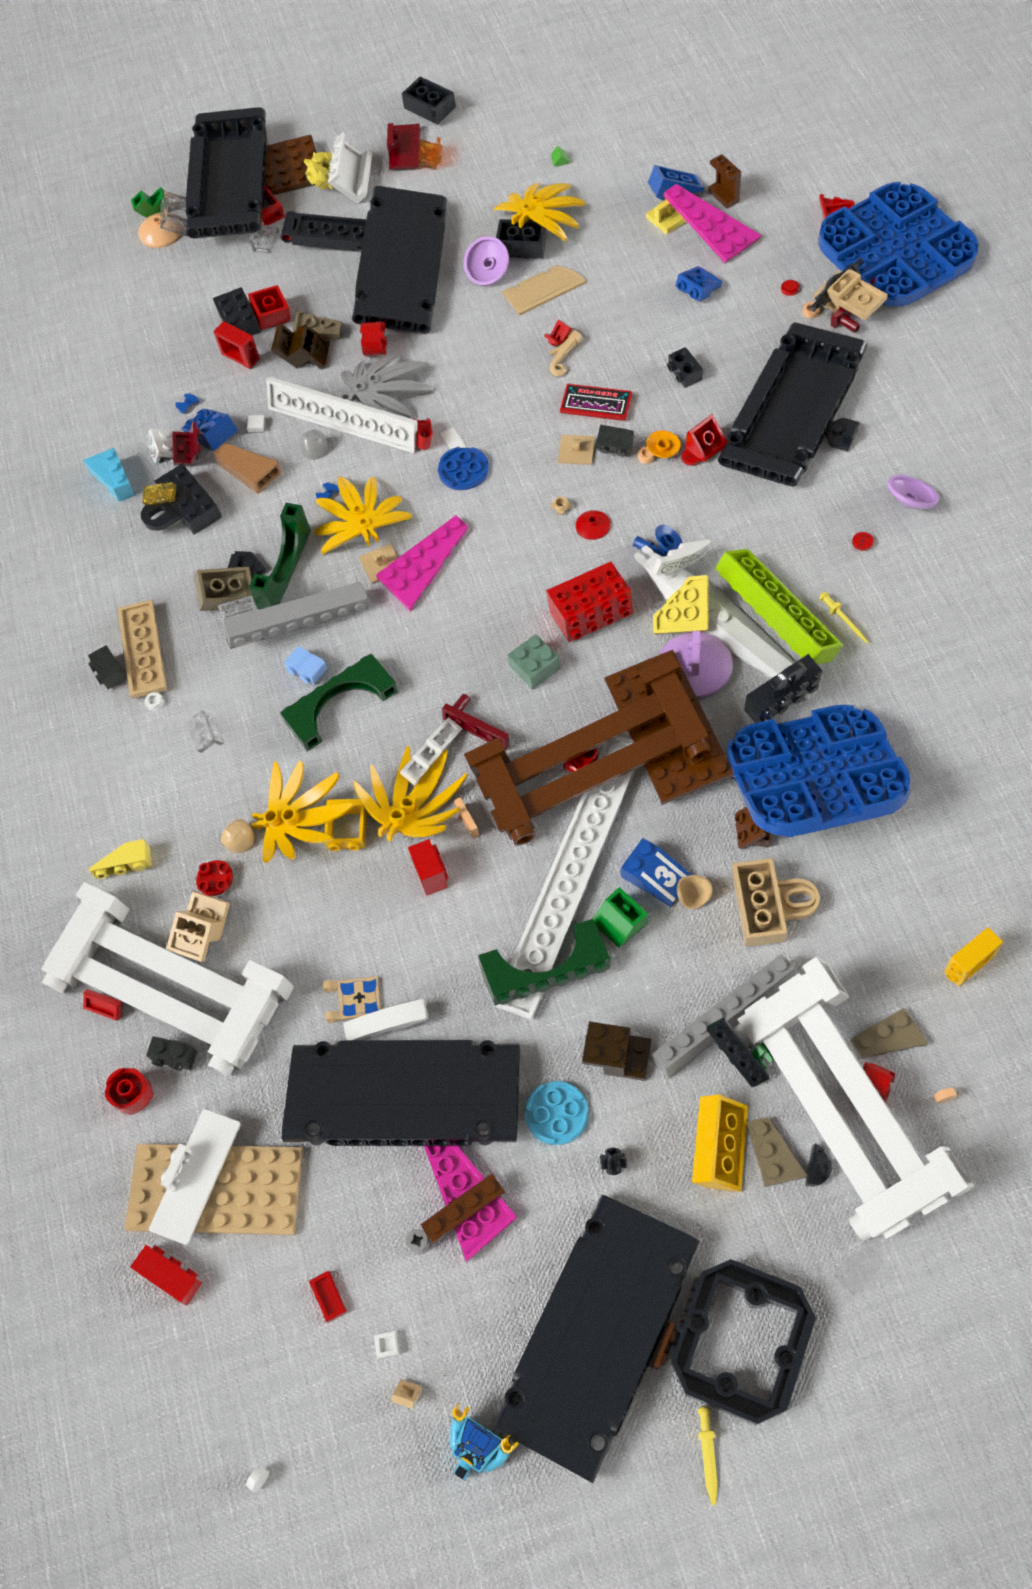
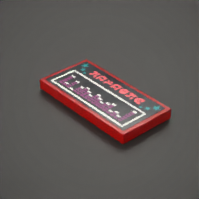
[560,384,632,421]

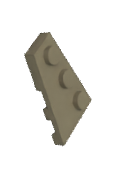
[850,1008,928,1059]

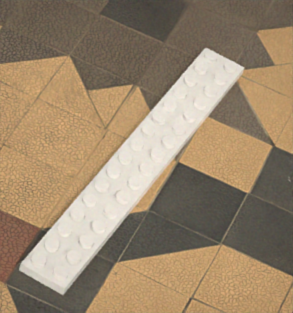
[493,736,635,1020]

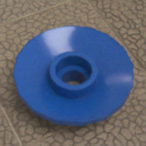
[655,525,683,552]

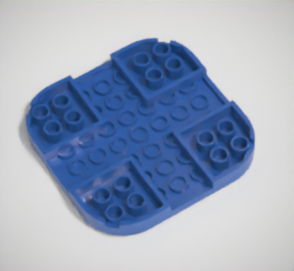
[818,182,979,307]
[727,705,910,837]

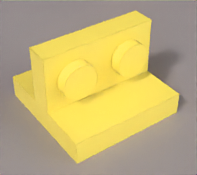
[646,199,686,234]

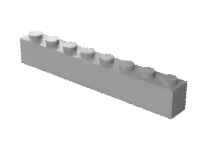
[223,581,368,647]
[653,954,796,1078]

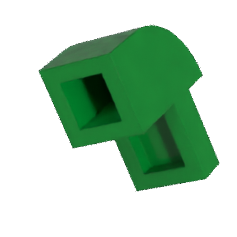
[131,187,168,217]

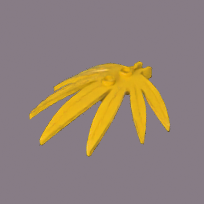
[494,182,585,242]
[314,476,412,554]
[353,746,467,842]
[251,761,354,863]

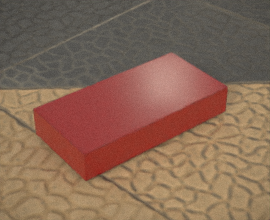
[83,989,122,1021]
[309,1270,347,1323]

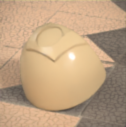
[221,819,255,853]
[677,875,712,909]

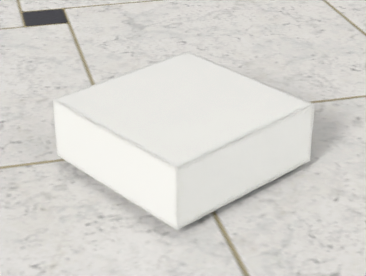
[247,415,266,432]
[374,1330,400,1359]

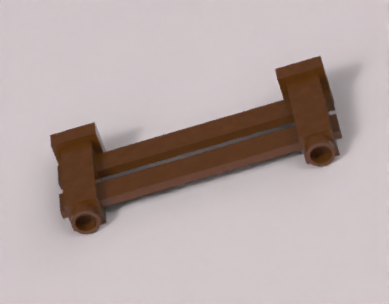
[464,654,713,846]

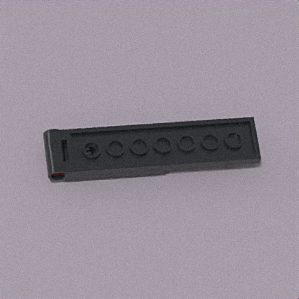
[280,211,366,251]

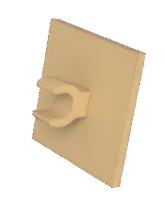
[558,435,595,465]
[359,544,398,584]

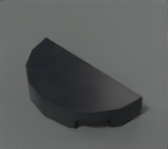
[805,1143,832,1187]

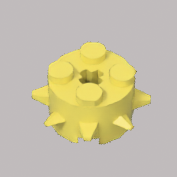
[304,152,333,190]

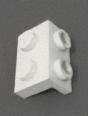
[146,428,173,463]

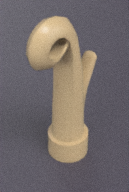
[549,330,582,377]

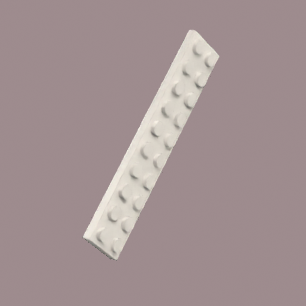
[266,377,417,453]

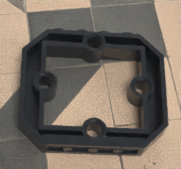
[669,1259,816,1425]

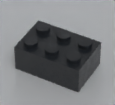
[401,76,456,125]
[496,219,547,258]
[212,287,261,336]

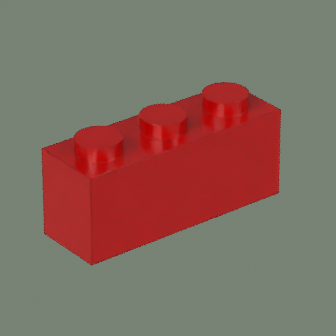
[130,1244,203,1306]

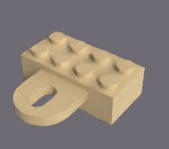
[731,858,820,947]

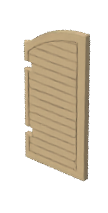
[502,265,586,316]

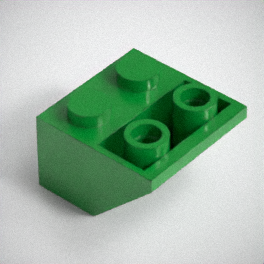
[592,887,648,949]

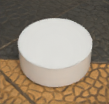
[145,692,164,711]
[247,1466,269,1492]

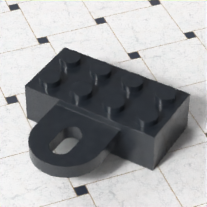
[141,463,222,535]
[744,654,823,723]

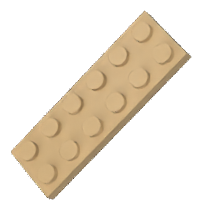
[118,600,167,699]

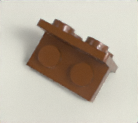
[735,806,772,849]

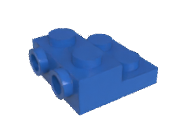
[675,266,723,301]

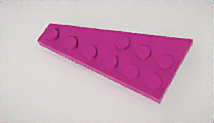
[664,184,761,263]
[376,515,468,612]
[424,1146,517,1262]

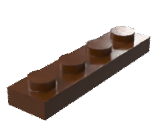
[420,1173,505,1244]

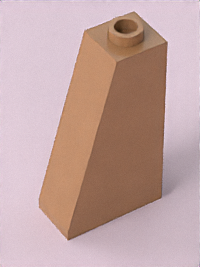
[213,443,281,494]

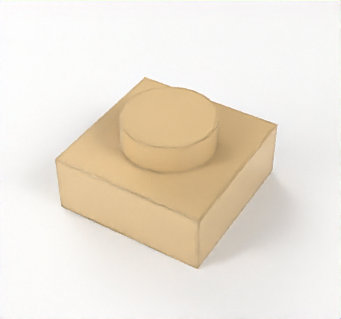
[392,1379,422,1409]

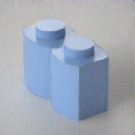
[284,646,328,685]

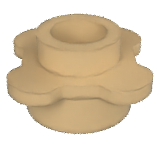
[551,496,572,515]

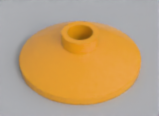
[646,430,680,458]

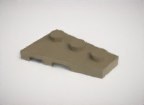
[293,310,342,338]
[747,1117,807,1187]

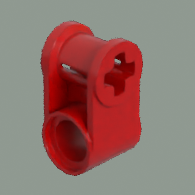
[413,418,433,450]
[563,748,598,772]

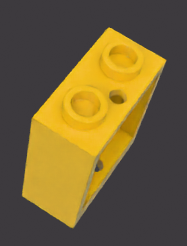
[324,799,367,851]
[944,927,1003,986]

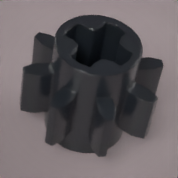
[600,1147,627,1175]

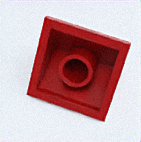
[685,414,727,462]

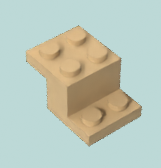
[166,891,230,962]

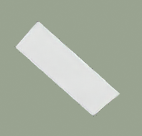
[440,427,466,449]

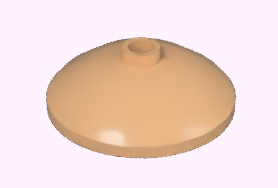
[138,212,184,248]

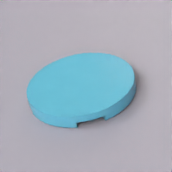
[525,1081,588,1145]

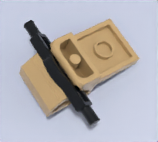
[810,258,887,321]

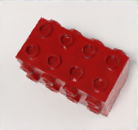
[546,561,633,643]

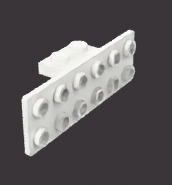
[149,1109,241,1245]

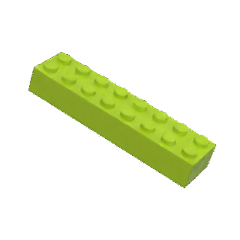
[715,548,843,665]

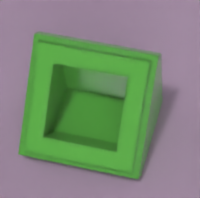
[551,145,569,167]

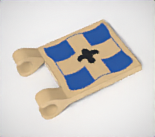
[323,977,380,1023]

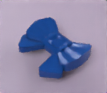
[175,393,199,414]
[316,482,339,499]

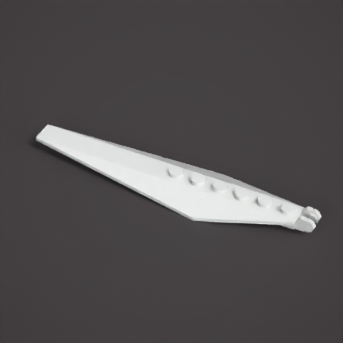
[634,545,820,700]

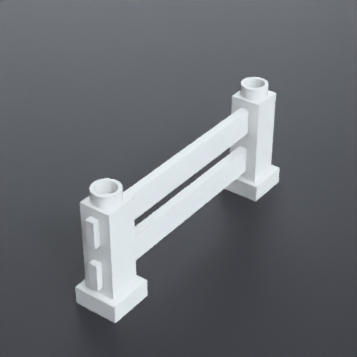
[41,882,294,1077]
[733,957,975,1241]

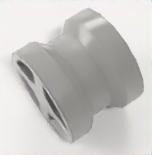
[406,1229,430,1255]

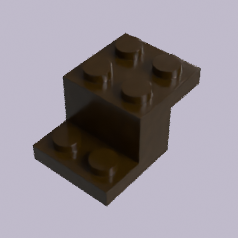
[271,323,330,369]
[582,1021,652,1081]

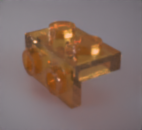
[418,137,442,170]

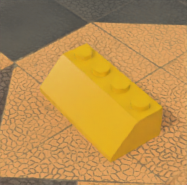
[692,1094,748,1192]

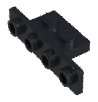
[706,1018,769,1087]

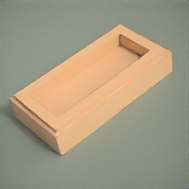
[454,797,480,839]

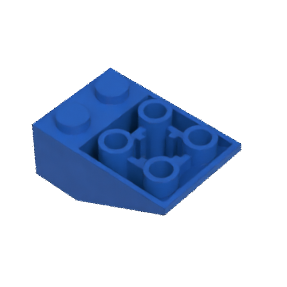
[181,409,238,451]

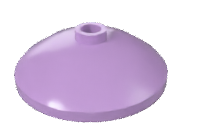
[464,236,509,286]
[887,475,939,509]

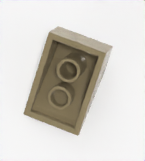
[194,567,253,611]

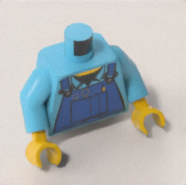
[450,1402,518,1481]

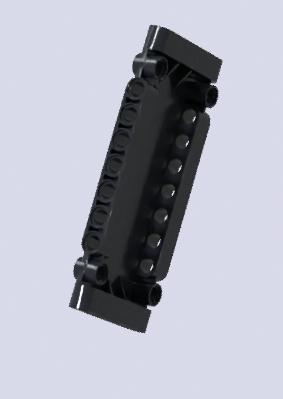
[185,107,267,239]
[352,186,447,334]
[718,322,868,487]
[282,1040,520,1146]
[492,1195,700,1483]

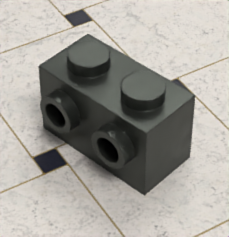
[596,424,634,457]
[88,645,127,690]
[146,1036,197,1071]

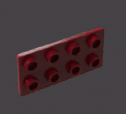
[387,123,420,170]

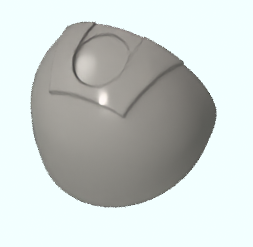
[299,430,329,460]

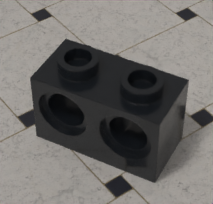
[667,347,703,388]

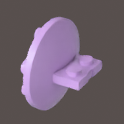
[660,631,733,698]

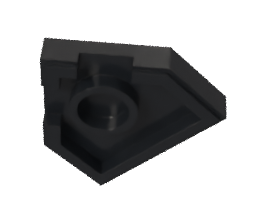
[825,418,860,452]
[228,551,266,578]

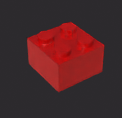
[248,285,291,330]
[408,839,449,896]

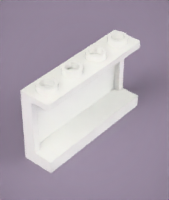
[328,132,372,204]

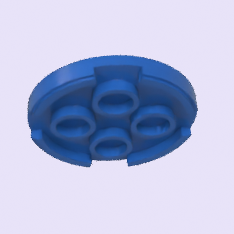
[438,446,489,490]

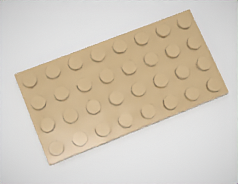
[125,1144,303,1236]

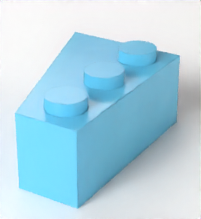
[83,448,135,502]

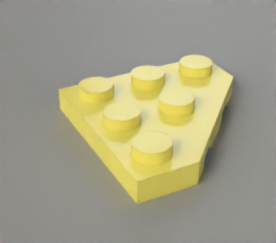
[653,575,709,635]

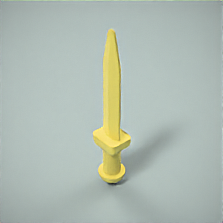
[819,592,868,644]
[697,1406,718,1505]

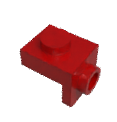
[544,320,573,347]

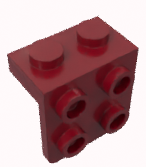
[172,422,201,466]

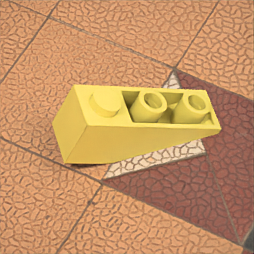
[89,839,151,879]

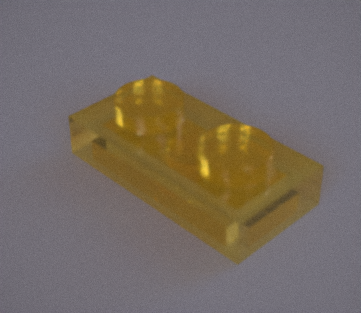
[142,482,176,505]

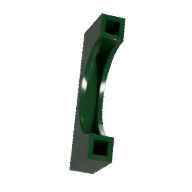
[249,502,311,610]
[280,653,398,752]
[478,919,610,1006]

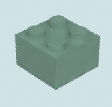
[507,634,561,689]

